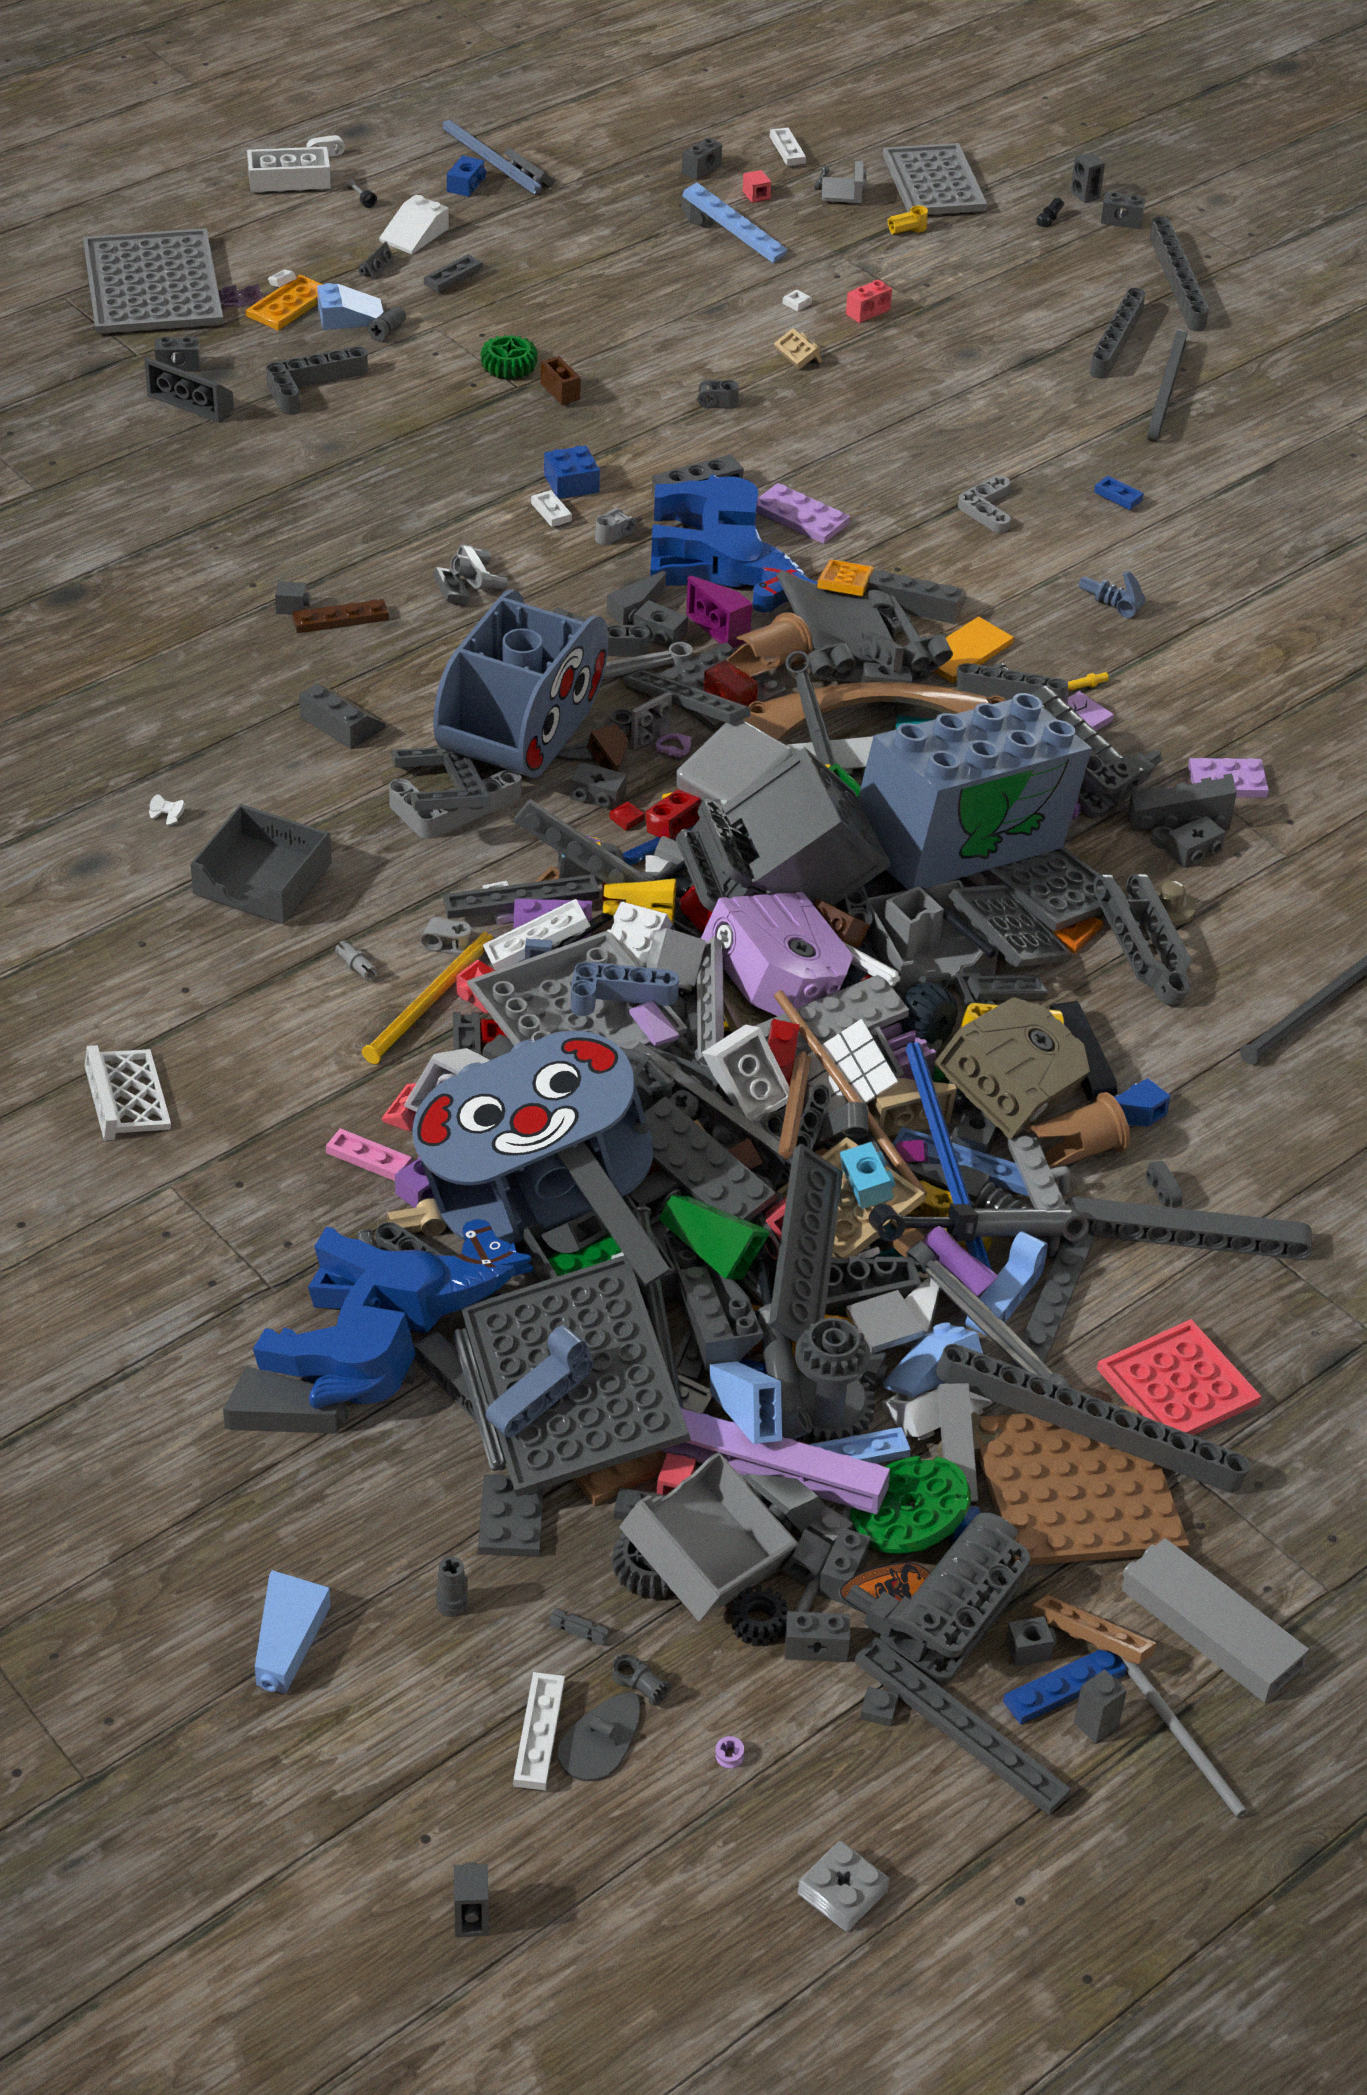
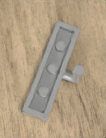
[1008,1133,1070,1209]

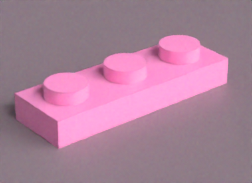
[326,1128,412,1181]

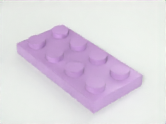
[757,483,850,544]

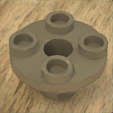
[1155,880,1196,926]

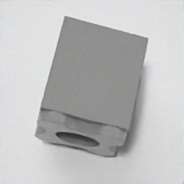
[883,886,944,960]
[645,928,706,995]

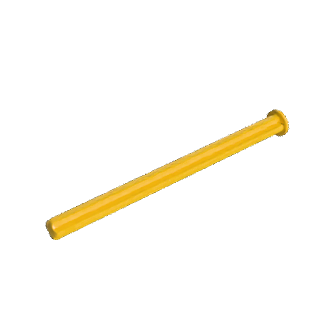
[362,932,493,1064]

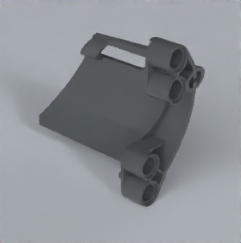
[777,570,953,684]

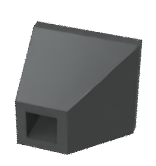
[743,1474,826,1533]

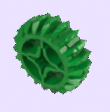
[481,334,538,379]

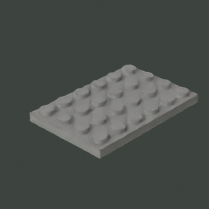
[882,143,987,215]

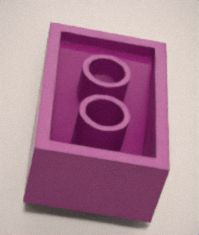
[686,576,753,648]

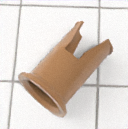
[727,612,813,679]
[1025,1092,1130,1169]

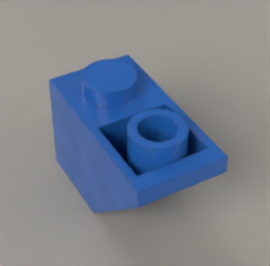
[1114,1078,1171,1127]

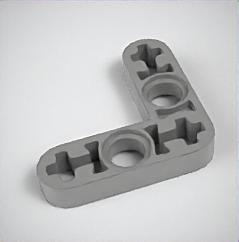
[958,476,1011,533]

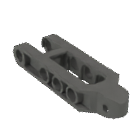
[1093,874,1192,1004]

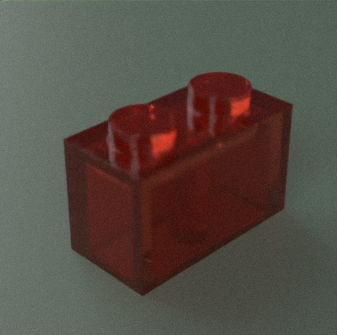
[703,660,758,707]

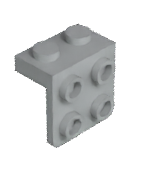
[822,161,867,204]

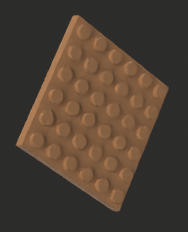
[974,1406,1190,1566]

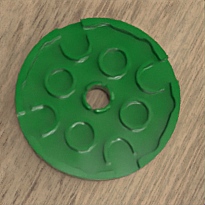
[851,1456,971,1553]

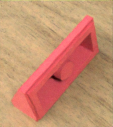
[382,1083,416,1131]

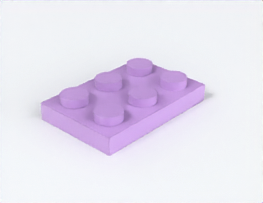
[1188,758,1269,798]

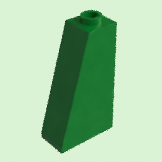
[658,1195,770,1280]

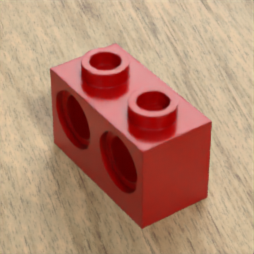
[645,789,701,840]

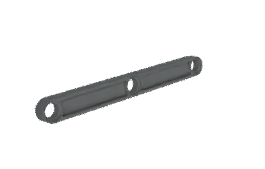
[1147,329,1188,441]

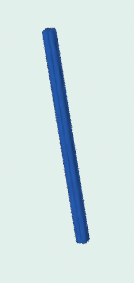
[906,1042,991,1269]

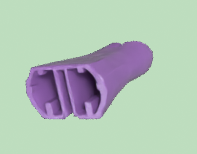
[922,1226,999,1296]

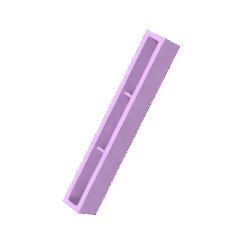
[660,1407,890,1514]

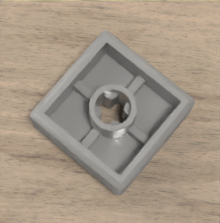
[797,1841,890,1931]

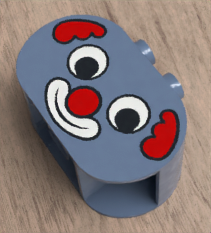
[433,589,608,778]
[412,1031,653,1244]

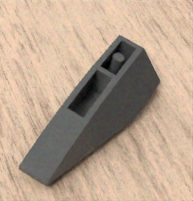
[664,1233,763,1370]

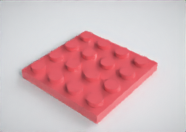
[1097,1319,1262,1435]

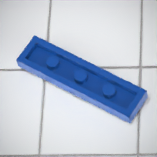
[1003,1649,1126,1725]

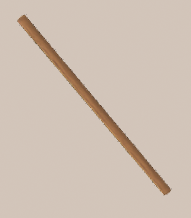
[774,990,927,1196]

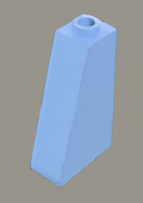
[710,1361,782,1444]
[255,1570,331,1694]

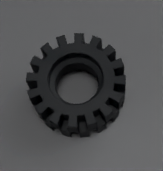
[731,1586,788,1647]

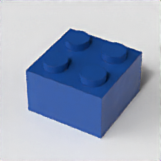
[544,446,600,499]

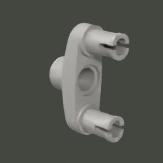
[451,544,508,590]

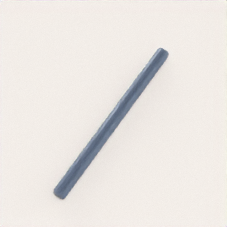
[442,119,542,195]

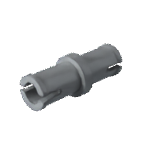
[335,940,379,981]

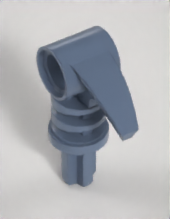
[1079,571,1145,618]

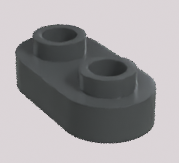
[1145,1161,1183,1208]

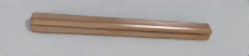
[778,1052,811,1160]

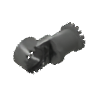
[612,1653,671,1706]

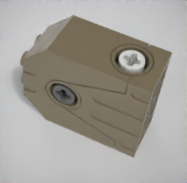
[934,997,1090,1140]

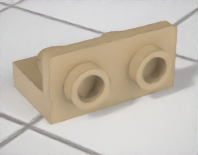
[774,328,822,370]

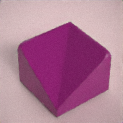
[896,1140,929,1164]

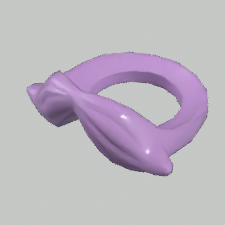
[655,733,692,759]

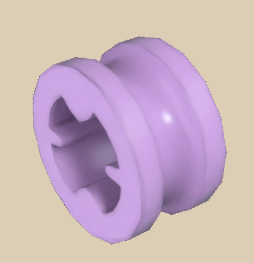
[715,1736,744,1768]

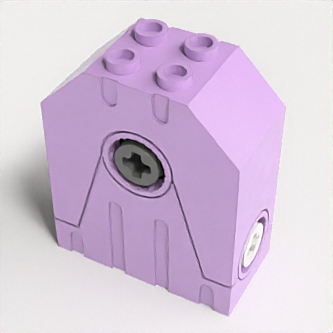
[701,892,853,1016]

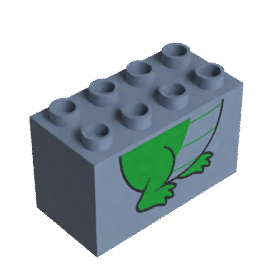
[858,693,1092,890]

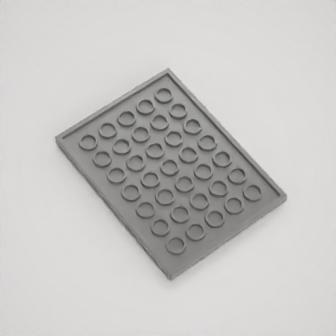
[83,228,223,334]

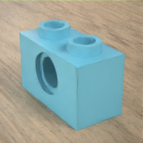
[840,1142,895,1210]

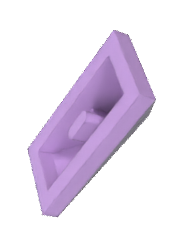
[629,1001,679,1047]

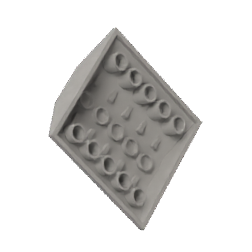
[467,931,687,1065]

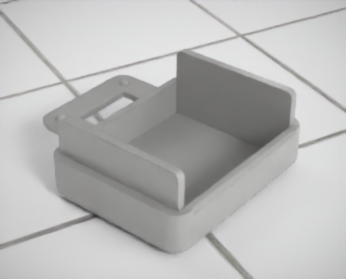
[676,720,792,804]

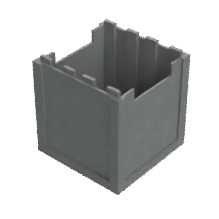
[722,747,891,906]

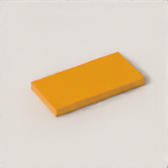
[246,275,323,331]
[817,559,874,596]
[933,616,1014,683]

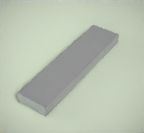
[938,1383,978,1503]

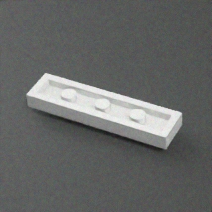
[513,1672,565,1791]

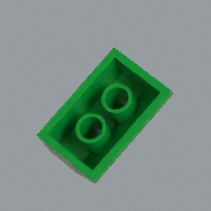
[544,1232,622,1276]

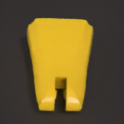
[603,879,677,924]

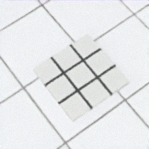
[807,1019,898,1113]

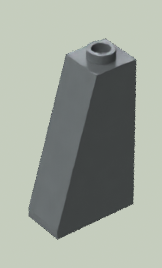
[223,1366,350,1434]

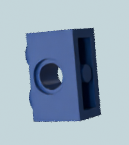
[447,155,486,197]

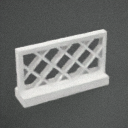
[85,1045,171,1141]

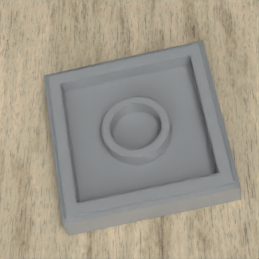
[846,1290,924,1354]

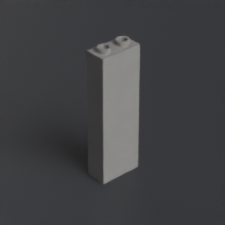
[1121,1538,1309,1703]

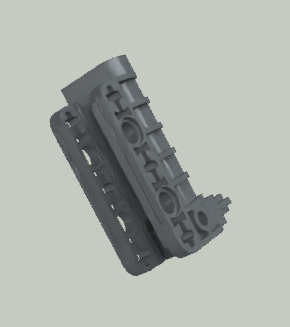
[1032,685,1163,818]
[676,799,768,912]
[845,1513,1030,1684]

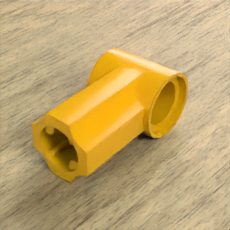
[888,205,928,235]

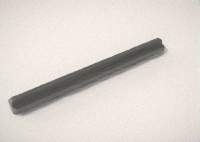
[453,1328,506,1471]

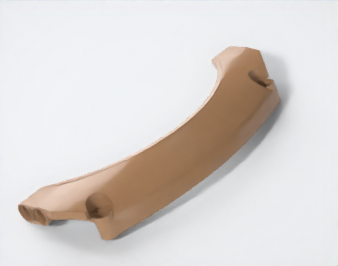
[742,682,1006,742]

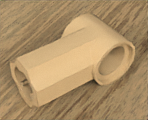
[387,1198,446,1236]

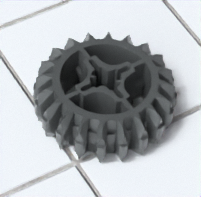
[612,1532,675,1599]

